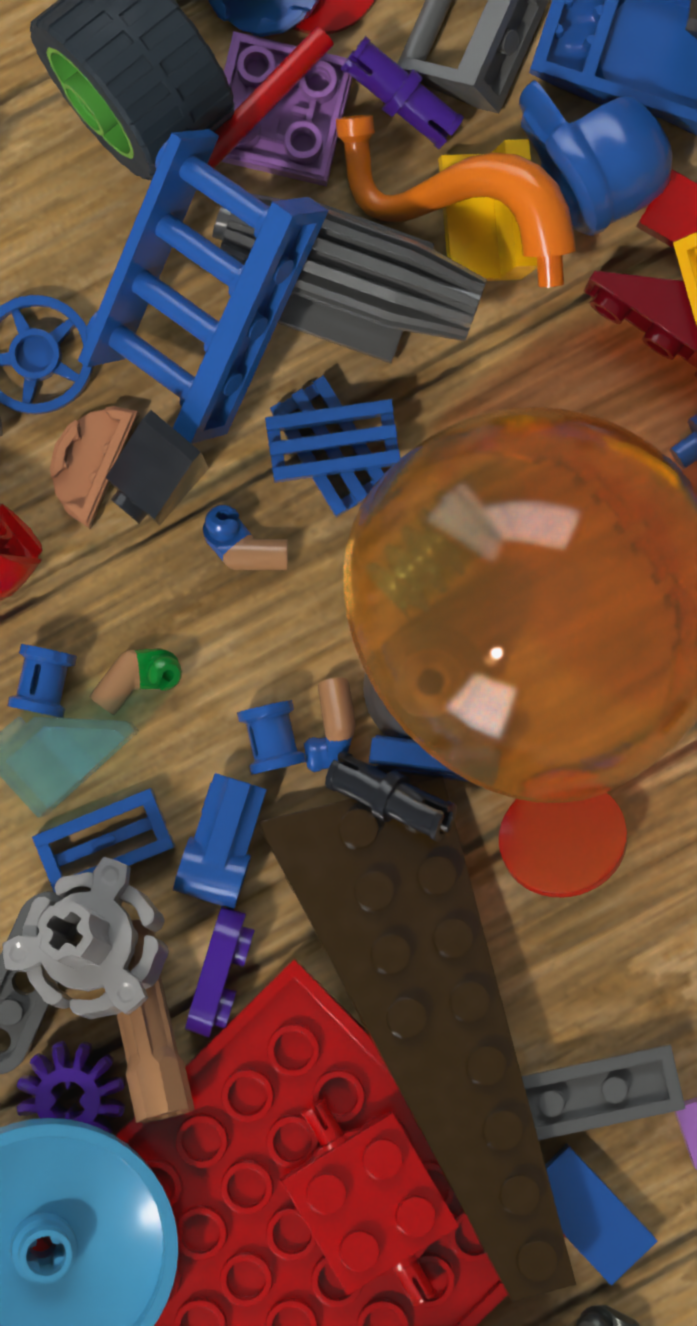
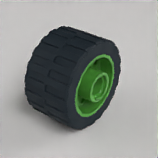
[30,0,235,180]

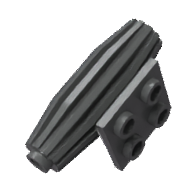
[212,193,487,364]

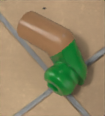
[89,648,182,715]

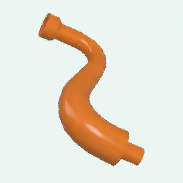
[336,115,576,287]

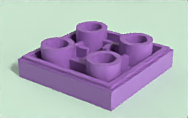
[221,32,353,187]

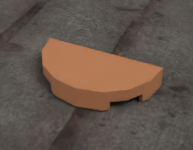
[50,406,140,529]

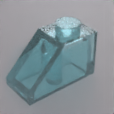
[0,717,140,818]

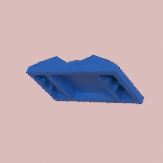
[529,0,697,136]

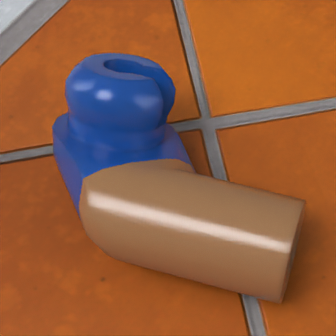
[203,505,288,571]
[304,678,356,772]

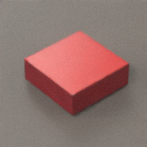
[636,169,697,248]

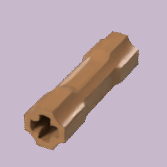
[117,919,195,1124]

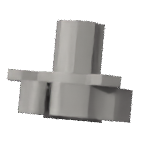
[2,857,169,1019]

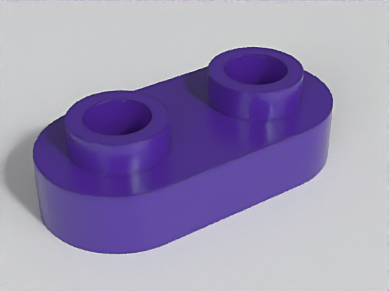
[185,907,255,1037]

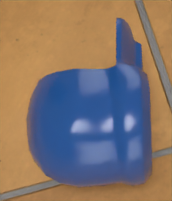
[519,80,672,236]

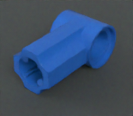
[173,773,267,910]

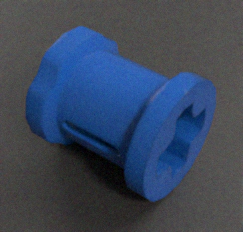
[7,644,77,718]
[237,700,306,775]

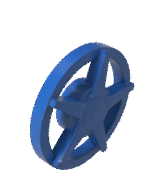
[0,295,94,415]

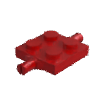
[279,1099,459,1306]

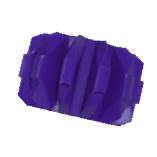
[16,1041,126,1133]

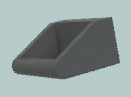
[397,0,549,114]

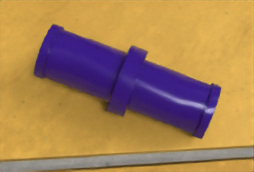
[340,36,464,150]

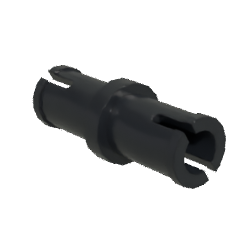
[325,751,457,842]

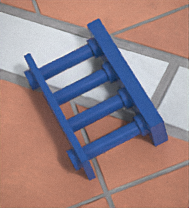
[78,129,329,444]

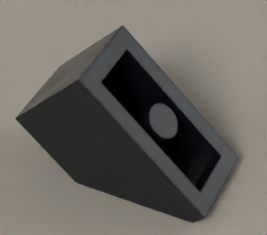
[106,410,209,526]

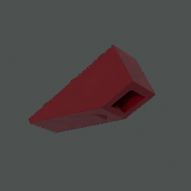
[583,271,697,378]

